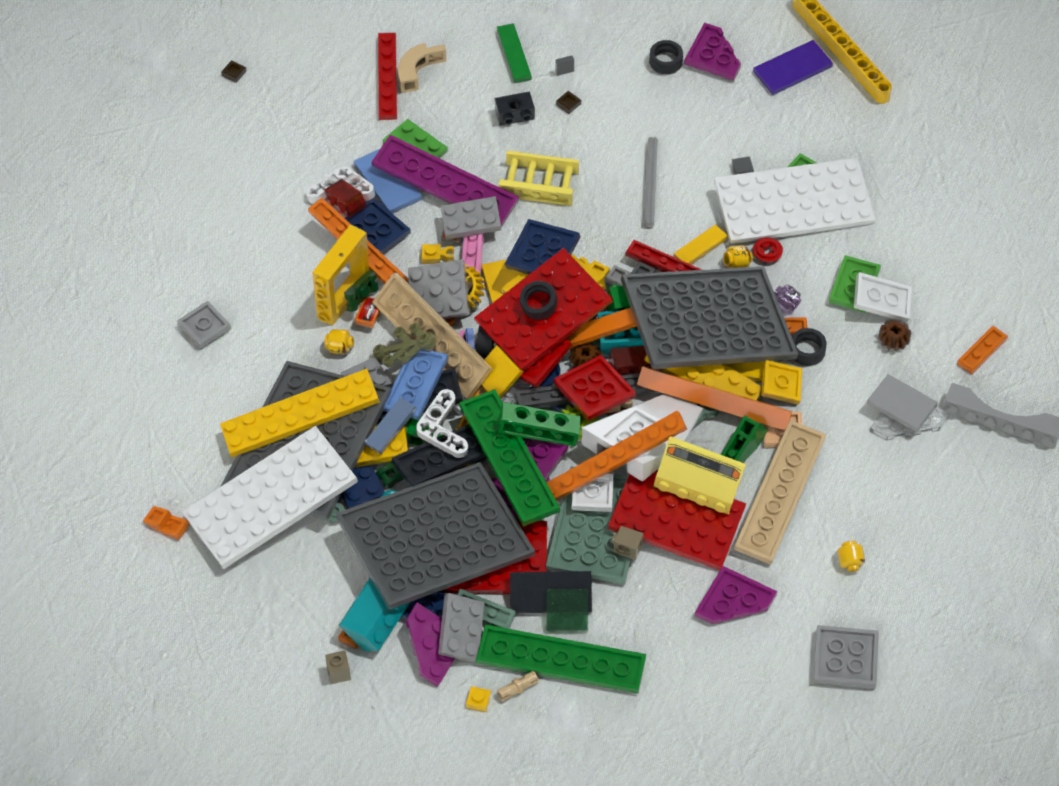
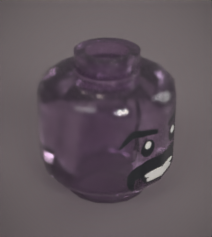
[774,284,802,312]

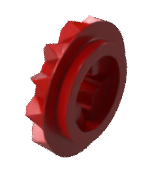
[753,238,783,264]

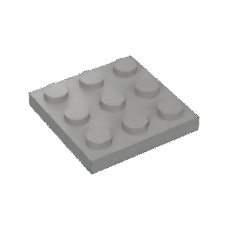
[408,259,469,319]
[813,625,879,689]

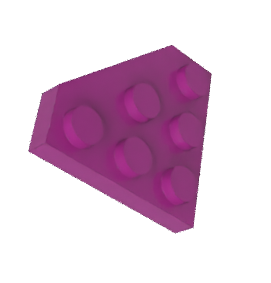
[684,22,741,81]
[695,566,777,624]
[405,602,455,687]

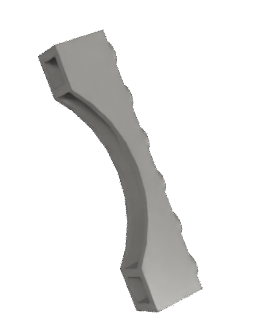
[943,383,1059,448]

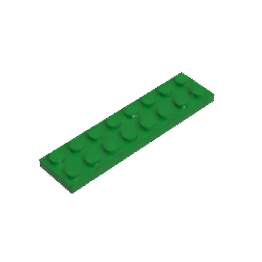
[459,389,560,526]
[476,624,646,694]

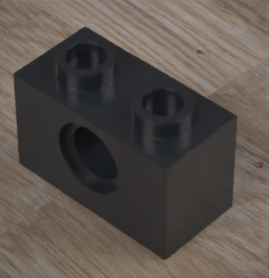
[494,91,535,126]

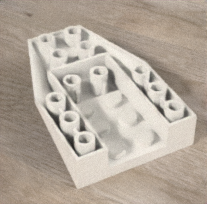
[582,394,703,481]

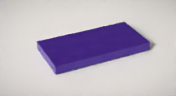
[753,40,833,95]

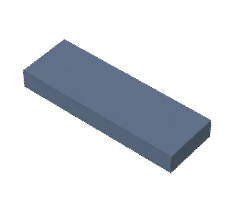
[365,397,417,454]

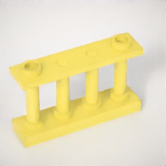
[499,151,579,206]

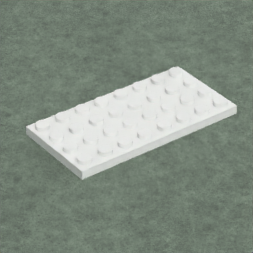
[714,158,876,244]
[182,426,358,569]

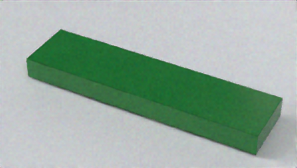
[497,23,532,83]

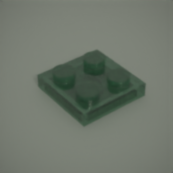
[547,589,588,631]

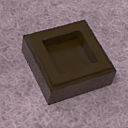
[221,60,247,83]
[556,91,582,114]

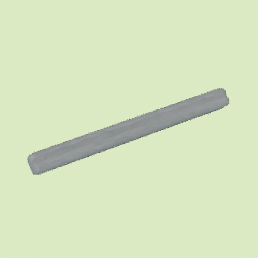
[644,137,658,228]

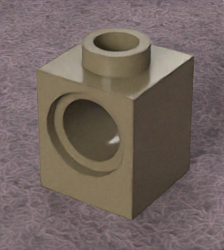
[611,526,644,560]
[325,650,351,684]

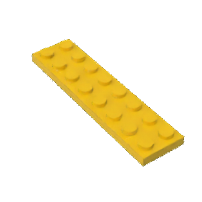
[220,369,380,457]

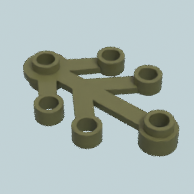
[373,322,436,368]

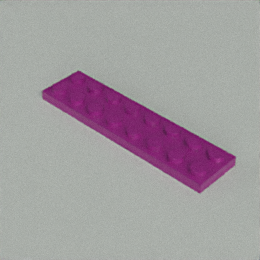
[371,135,519,227]

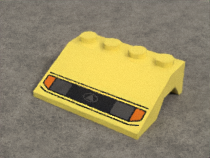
[654,436,746,514]

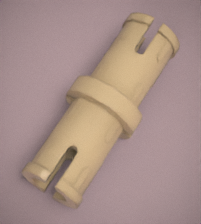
[497,671,539,702]

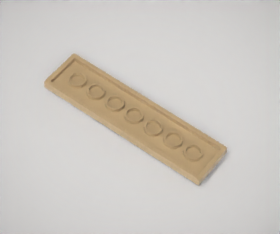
[372,273,493,399]
[734,420,826,565]

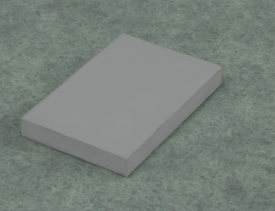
[867,374,938,432]

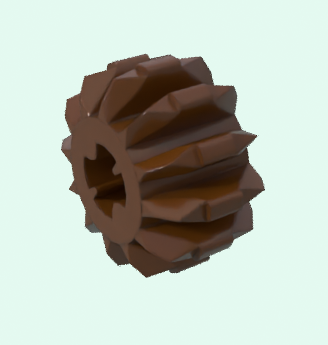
[878,319,912,352]
[569,342,602,369]

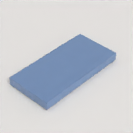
[354,149,422,213]
[383,348,449,420]

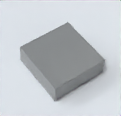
[605,265,631,286]

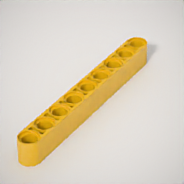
[792,0,892,104]

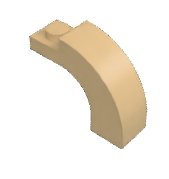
[398,43,447,94]

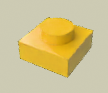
[466,686,491,712]

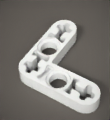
[306,167,375,204]
[417,389,468,458]

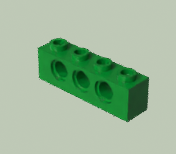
[498,402,580,447]

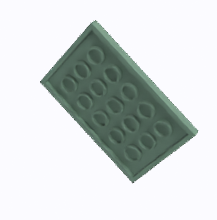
[546,466,631,585]

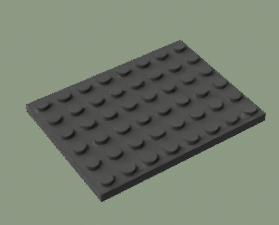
[621,266,798,369]
[220,361,392,520]
[336,462,535,610]

